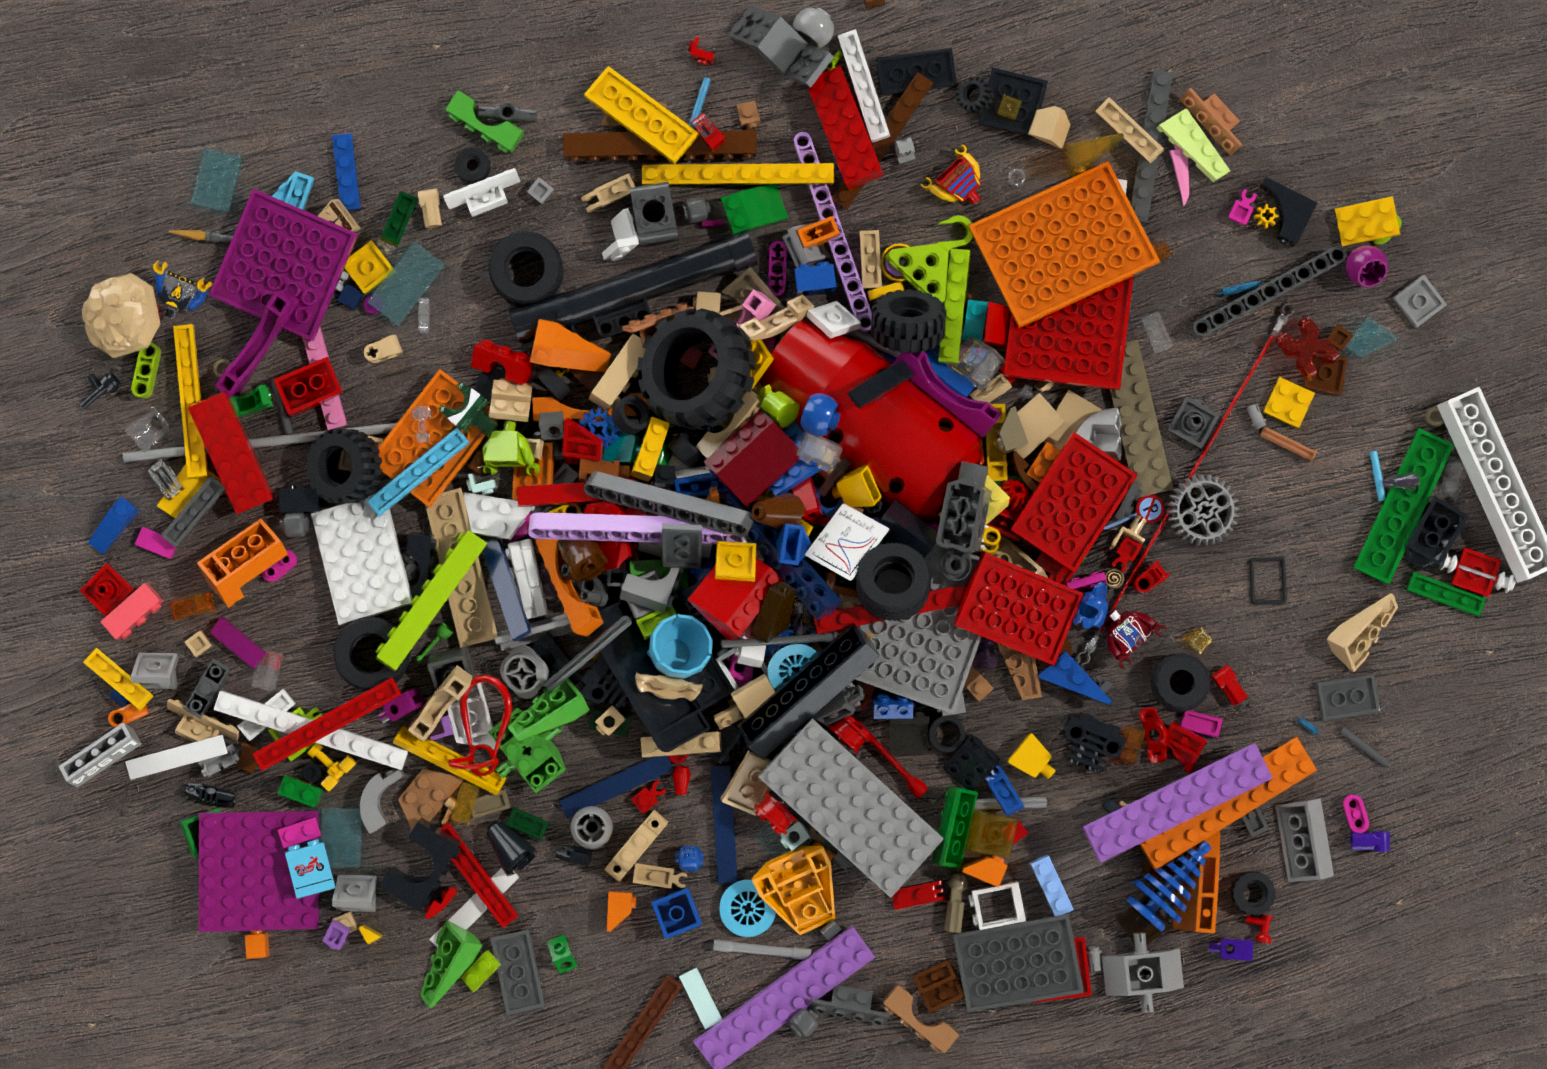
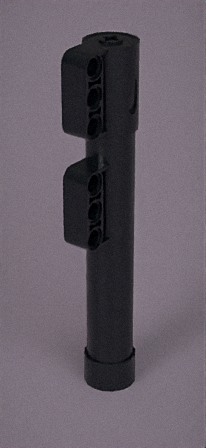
[509,230,758,355]

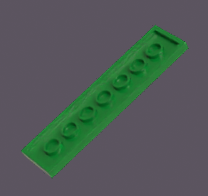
[1353,428,1454,585]

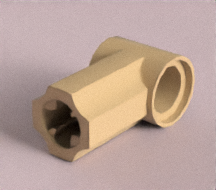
[418,188,442,228]

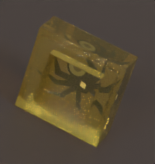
[997,95,1022,120]

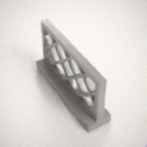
[495,614,573,651]

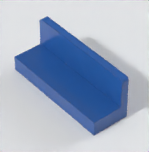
[926,352,974,397]

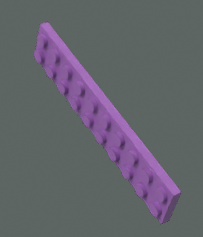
[1082,743,1272,863]
[694,925,875,1069]

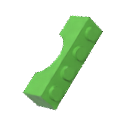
[445,90,524,154]

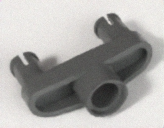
[560,564,608,607]

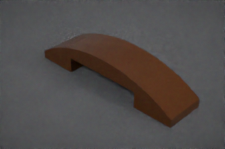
[1010,451,1038,494]

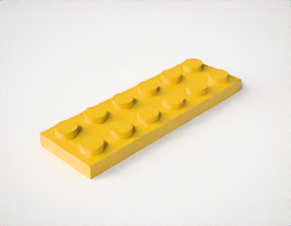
[584,66,699,164]

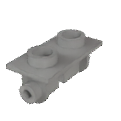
[198,744,240,777]

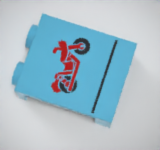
[285,839,335,899]

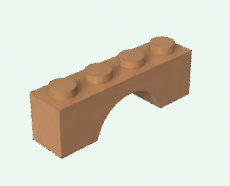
[883,983,959,1053]

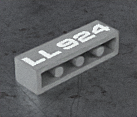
[59,723,142,788]

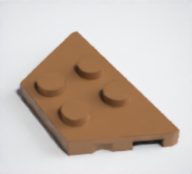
[398,769,465,830]

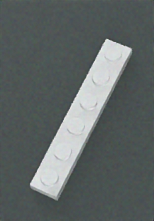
[838,29,891,143]

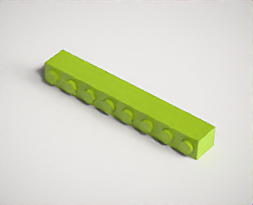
[376,530,487,672]

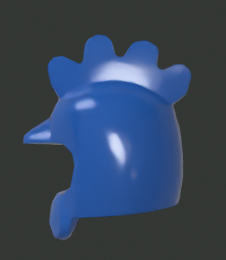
[1073,582,1108,629]

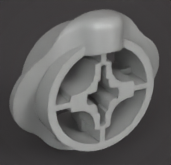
[500,645,549,699]

